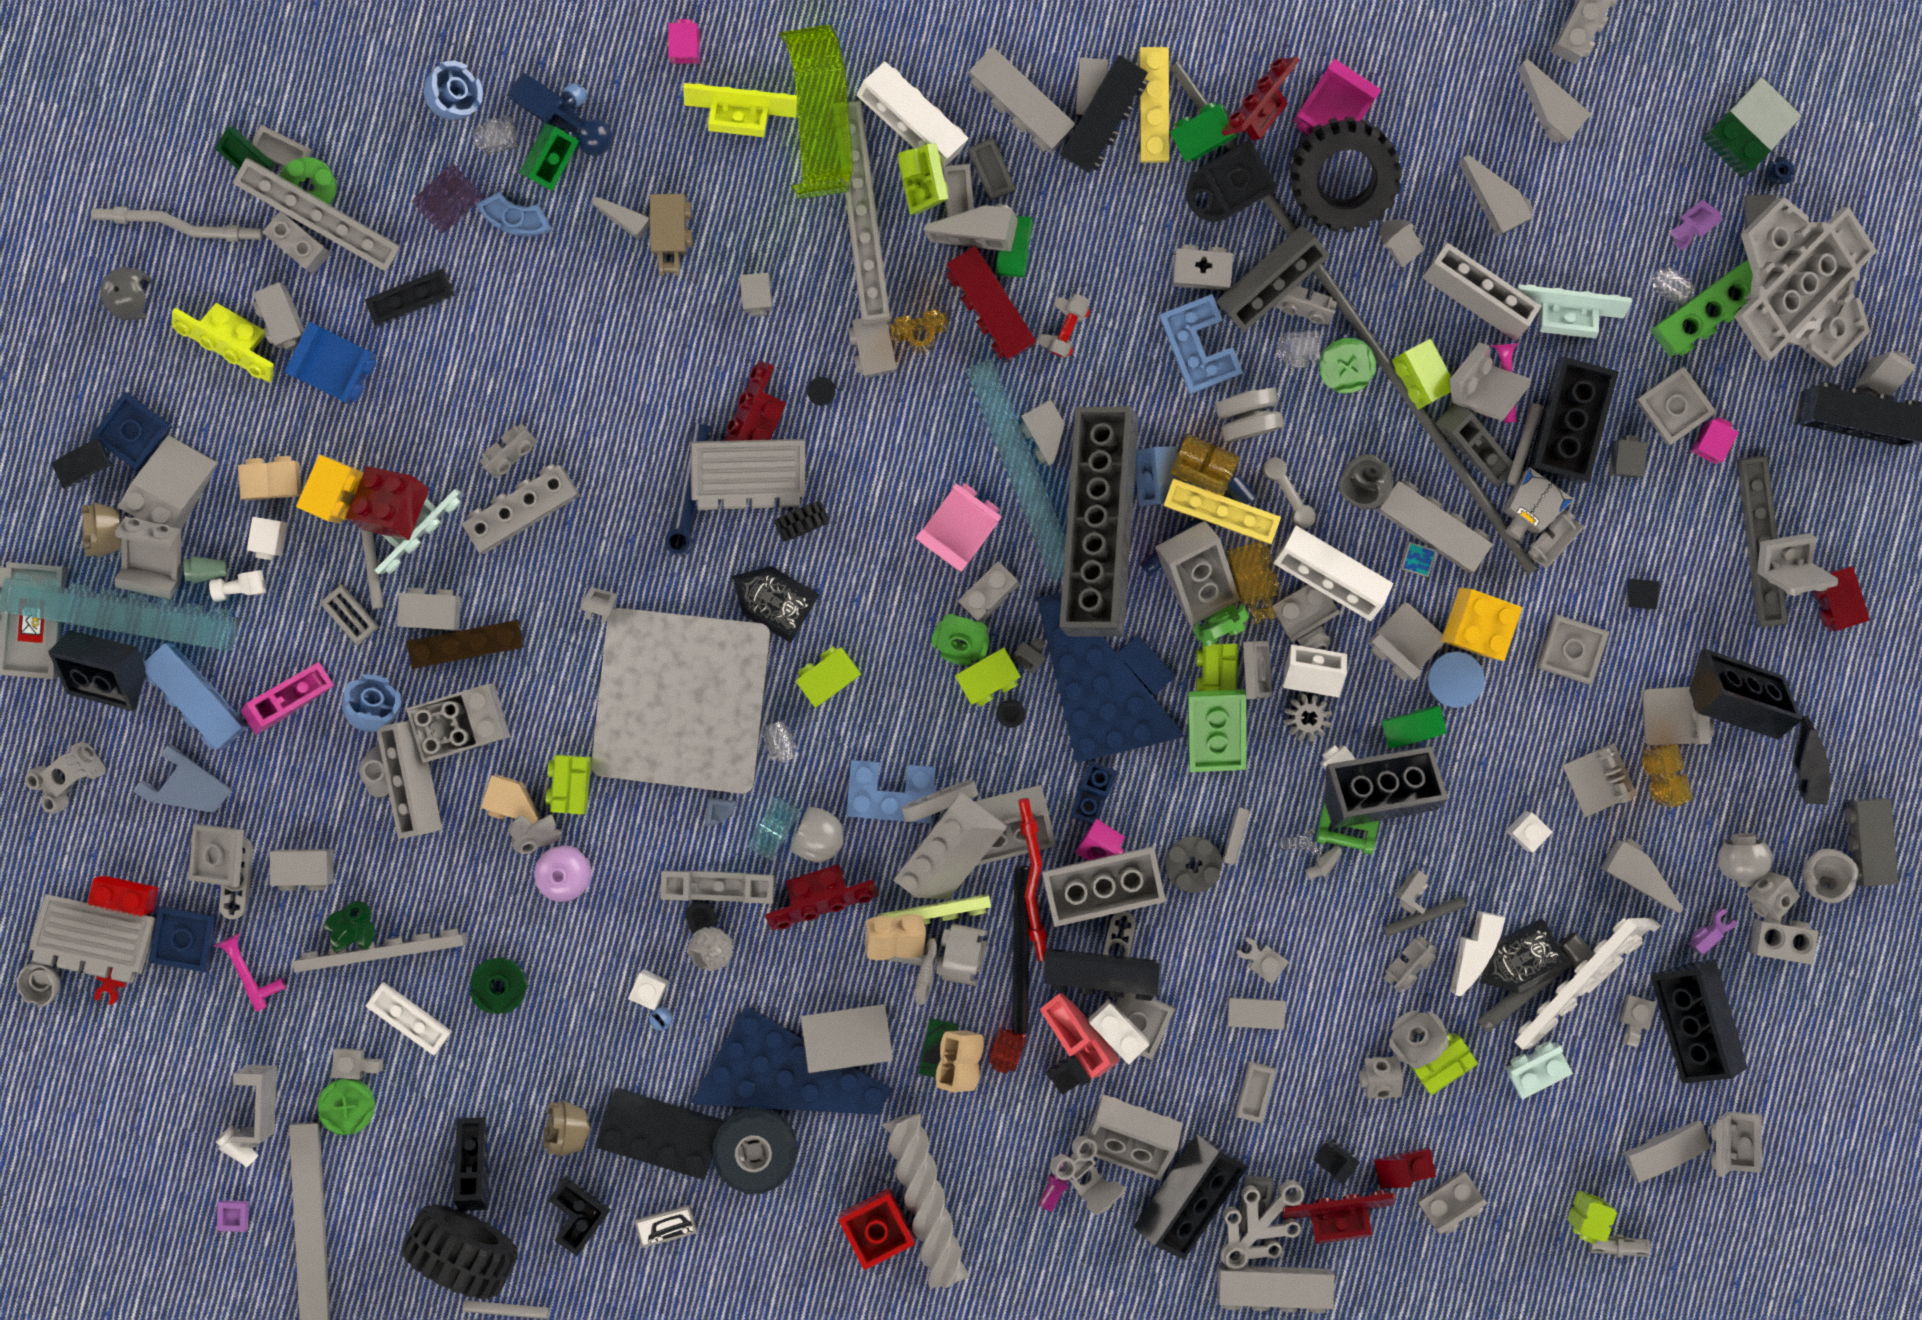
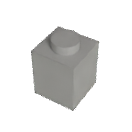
[740,273,773,317]

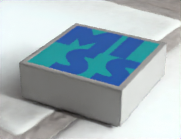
[1400,542,1437,578]

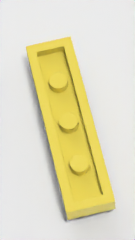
[1140,47,1169,163]
[1163,479,1281,545]

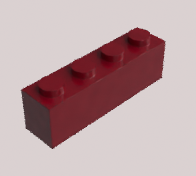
[945,246,1036,363]

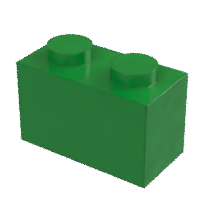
[1170,102,1240,163]
[519,123,579,191]

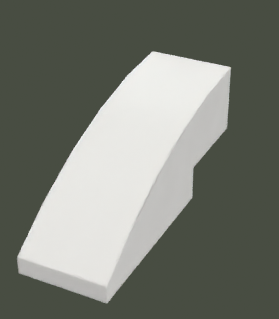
[1450,911,1505,996]

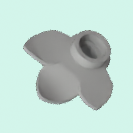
[509,815,562,854]

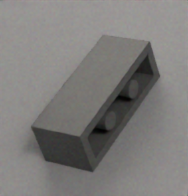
[1845,797,1898,887]

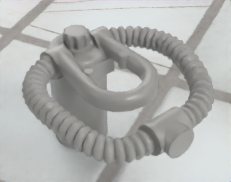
[886,938,939,1005]

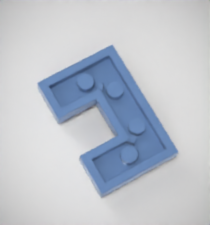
[1159,294,1243,395]
[846,760,936,824]

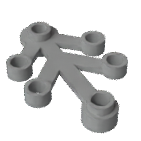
[1220,1180,1304,1269]

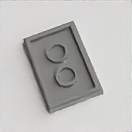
[800,1004,893,1073]

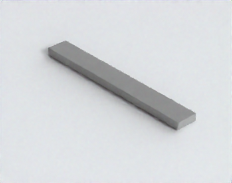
[833,100,891,325]
[289,1122,330,1320]

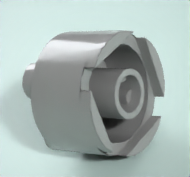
[936,924,987,986]

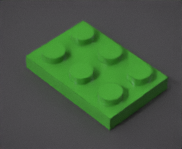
[1188,689,1246,772]

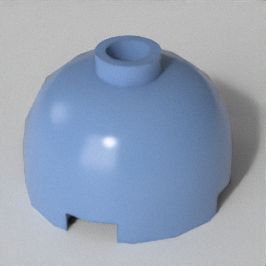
[424,61,483,121]
[342,674,401,732]

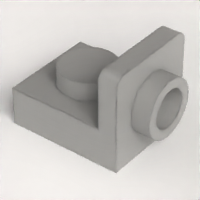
[1395,868,1429,914]

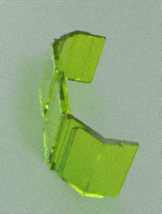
[779,24,854,199]

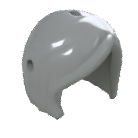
[790,807,843,863]
[1802,849,1858,904]

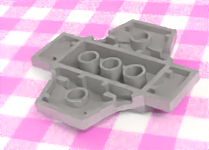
[1734,197,1877,368]

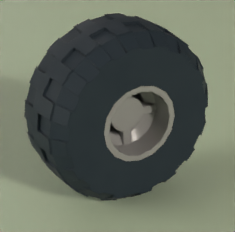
[712,1107,798,1195]

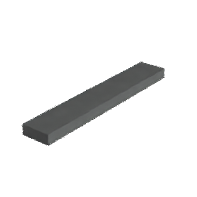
[1737,456,1788,628]

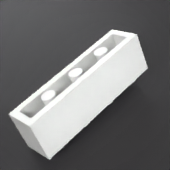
[857,62,969,169]
[1273,526,1394,621]

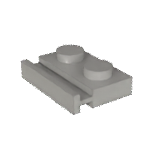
[1270,584,1340,642]

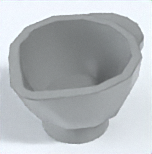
[358,745,389,798]

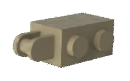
[650,194,693,276]

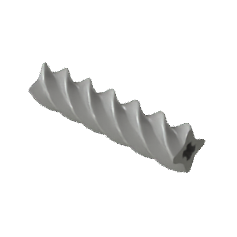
[882,1113,969,1288]

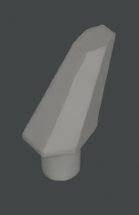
[1305,844,1342,880]

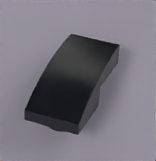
[51,438,112,489]

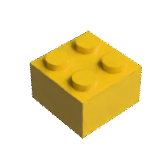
[296,454,364,524]
[1441,588,1523,661]

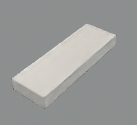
[366,982,452,1055]

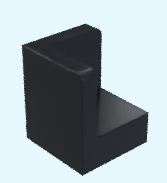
[1046,1055,1091,1094]
[1313,1137,1360,1185]

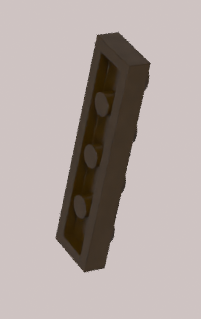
[406,620,525,669]

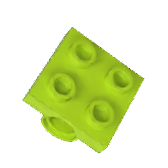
[897,143,948,215]

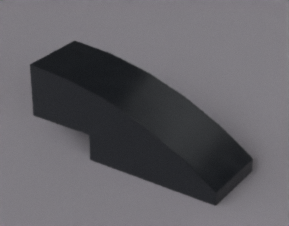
[1792,716,1830,804]

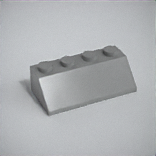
[893,792,1007,900]
[1042,846,1166,927]

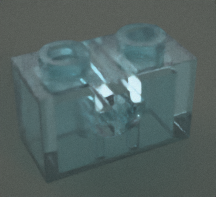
[747,796,802,861]

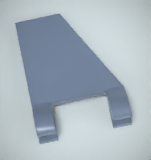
[133,744,232,813]

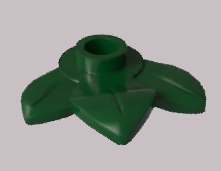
[323,901,375,953]

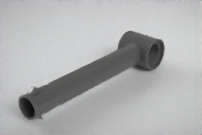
[1477,932,1595,1033]

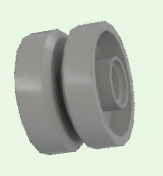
[1215,388,1285,443]

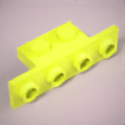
[683,83,797,137]
[172,303,274,383]

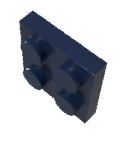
[91,391,173,471]
[149,906,217,972]

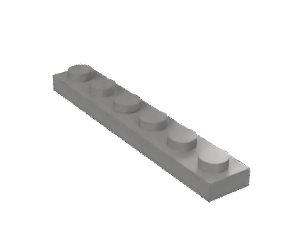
[233,158,401,271]
[293,928,468,973]

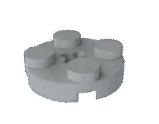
[1389,1010,1449,1068]

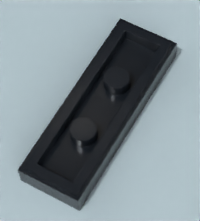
[364,268,455,327]

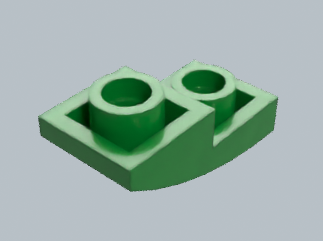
[996,216,1034,278]
[1382,705,1447,748]

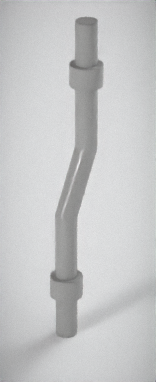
[91,207,263,242]

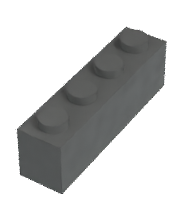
[1216,225,1330,332]

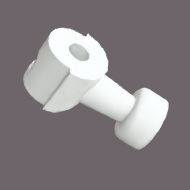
[209,570,266,602]

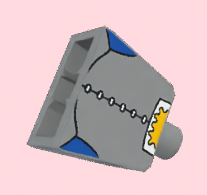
[1503,468,1573,540]

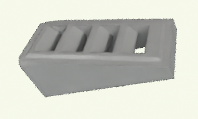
[592,197,650,240]

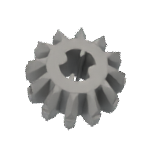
[1283,694,1332,742]

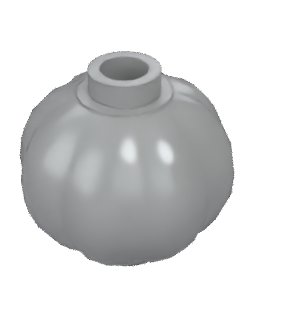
[1718,833,1773,887]

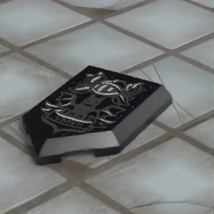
[732,566,820,643]
[1480,918,1570,994]

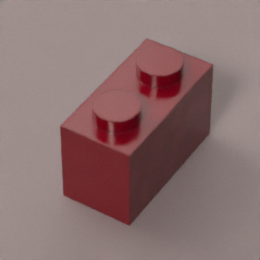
[1812,566,1870,631]

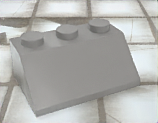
[974,785,1056,866]
[1081,1094,1183,1180]

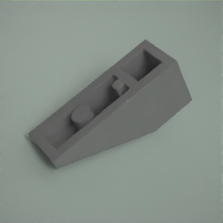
[1435,404,1513,488]

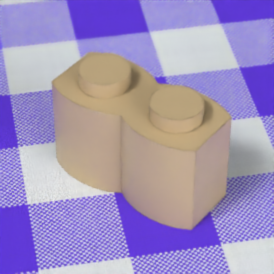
[238,456,302,500]
[864,914,926,960]
[936,1030,984,1092]

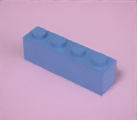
[143,643,249,750]

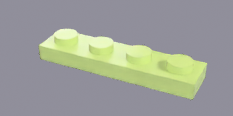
[877,894,991,924]

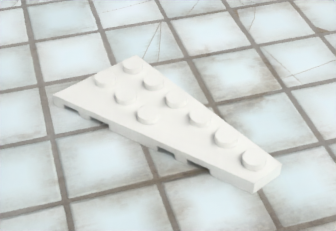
[1514,918,1661,1050]

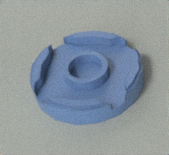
[1427,651,1485,708]

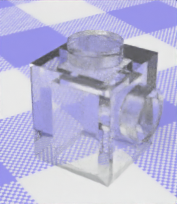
[1277,331,1321,369]

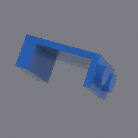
[284,321,376,405]

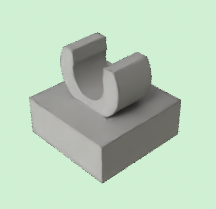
[582,587,618,624]

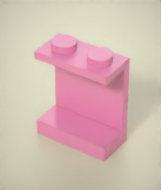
[916,483,1002,573]

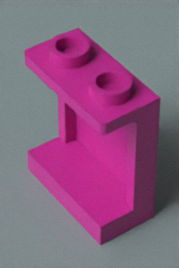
[1293,59,1381,152]

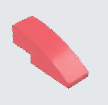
[1039,993,1120,1079]

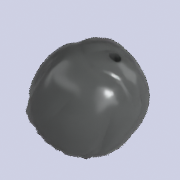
[100,267,153,320]
[1338,454,1394,510]

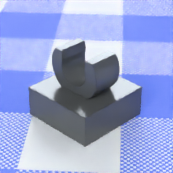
[1011,637,1045,674]

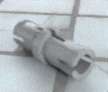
[1589,1234,1650,1258]

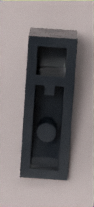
[453,1117,489,1211]

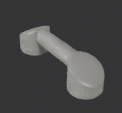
[1263,458,1316,529]

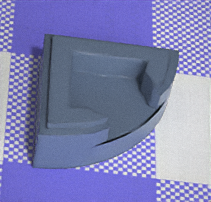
[705,797,737,826]

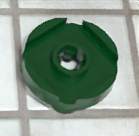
[470,956,529,1014]

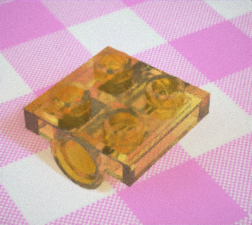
[889,309,948,353]
[1171,433,1240,496]
[1641,743,1693,807]

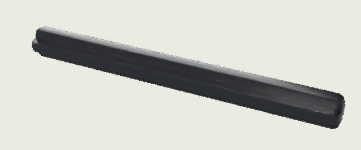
[1012,865,1030,1035]

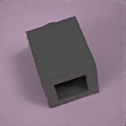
[1609,435,1648,479]

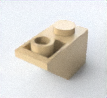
[481,774,542,824]

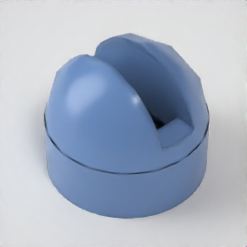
[561,83,587,109]
[649,1007,673,1031]

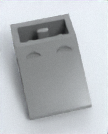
[406,683,510,763]

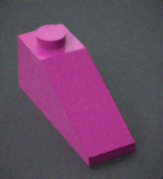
[241,662,334,735]

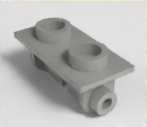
[1275,286,1337,325]
[479,423,539,479]
[1527,510,1585,569]
[1383,935,1437,993]

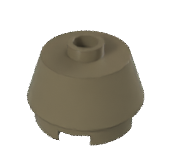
[81,502,122,559]
[543,1100,590,1157]

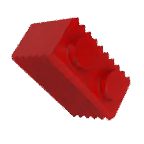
[88,875,159,917]

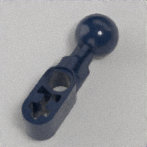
[506,72,613,156]

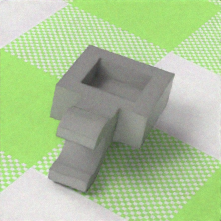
[1620,994,1657,1048]
[332,1048,384,1080]

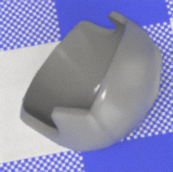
[16,962,61,1008]

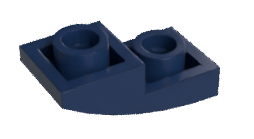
[1069,761,1117,825]

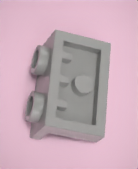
[1416,1170,1487,1234]

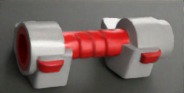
[1039,293,1090,358]

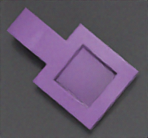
[1670,200,1723,250]
[1688,908,1737,955]

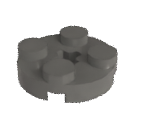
[1165,836,1222,893]

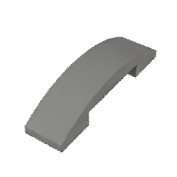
[660,871,774,904]

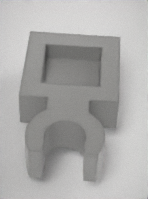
[1236,937,1289,985]

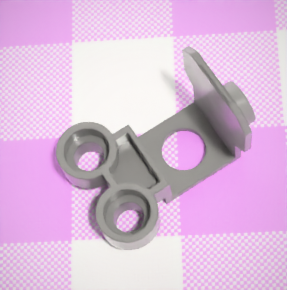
[25,741,106,814]
[1051,1136,1125,1215]

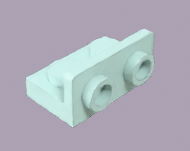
[1505,1041,1573,1100]

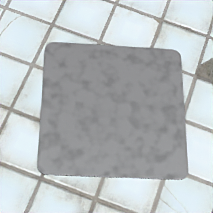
[591,608,771,794]

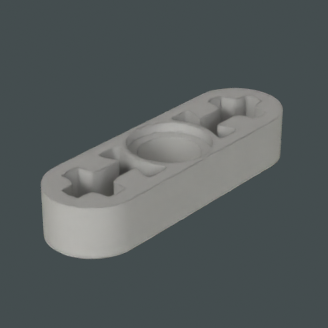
[901,780,978,822]
[219,837,253,919]
[1103,911,1136,992]

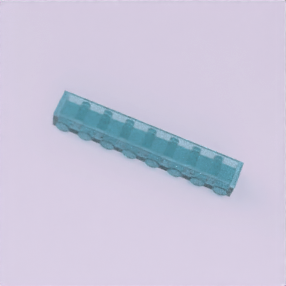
[965,359,1066,582]
[0,573,239,651]

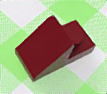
[1373,1147,1436,1188]

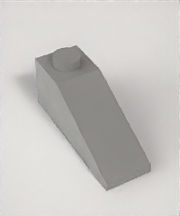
[1518,59,1591,145]
[1458,155,1533,237]
[924,204,1018,252]
[1600,838,1683,914]

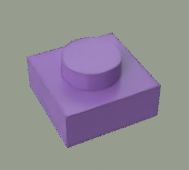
[217,1200,249,1232]

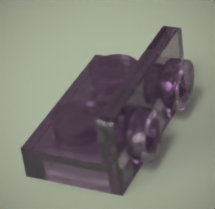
[412,163,483,233]

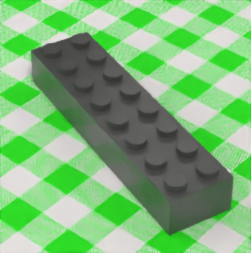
[1059,406,1139,637]

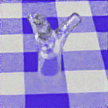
[1278,828,1322,856]

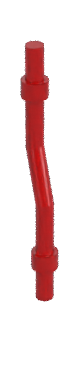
[1018,798,1047,961]

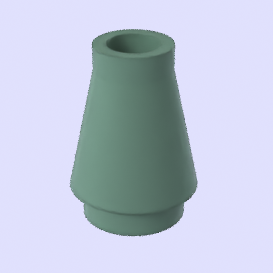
[184,556,227,584]

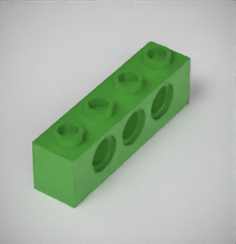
[1650,260,1753,357]

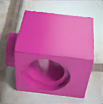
[668,19,700,64]
[1690,418,1739,464]
[1075,819,1125,861]

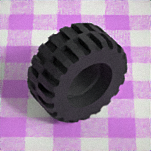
[1290,117,1402,233]
[402,1204,518,1299]

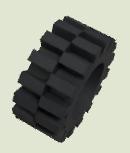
[774,501,830,542]

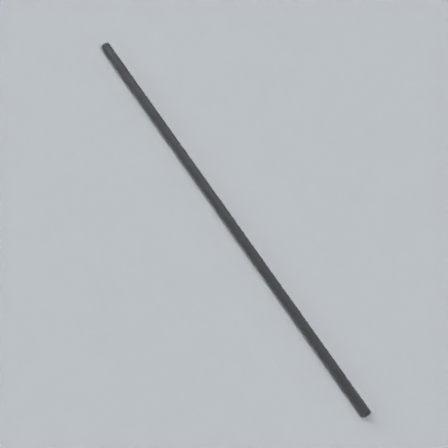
[1170,61,1537,575]

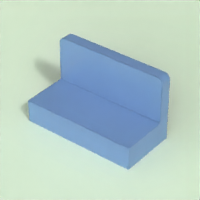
[1135,446,1180,507]

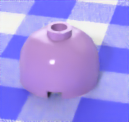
[534,845,592,902]

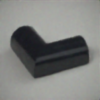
[548,1176,611,1256]

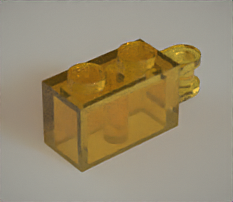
[1226,541,1280,625]

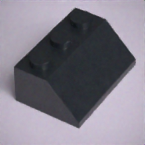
[48,630,146,711]

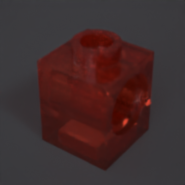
[988,1027,1026,1074]

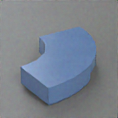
[475,191,553,237]

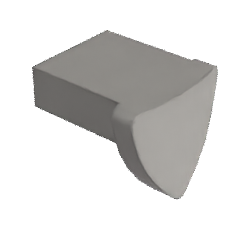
[1380,220,1425,267]

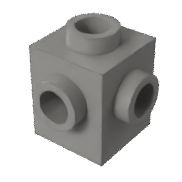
[1746,871,1800,920]
[1359,1057,1403,1099]

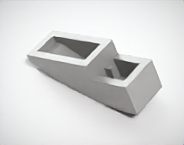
[1623,1120,1711,1183]

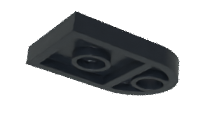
[1186,139,1278,222]

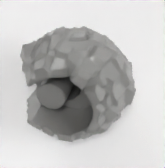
[687,927,733,971]

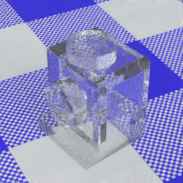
[472,115,518,154]

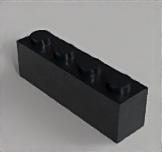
[1059,55,1149,173]

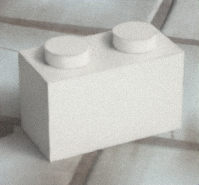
[1283,644,1347,697]
[1089,999,1149,1065]

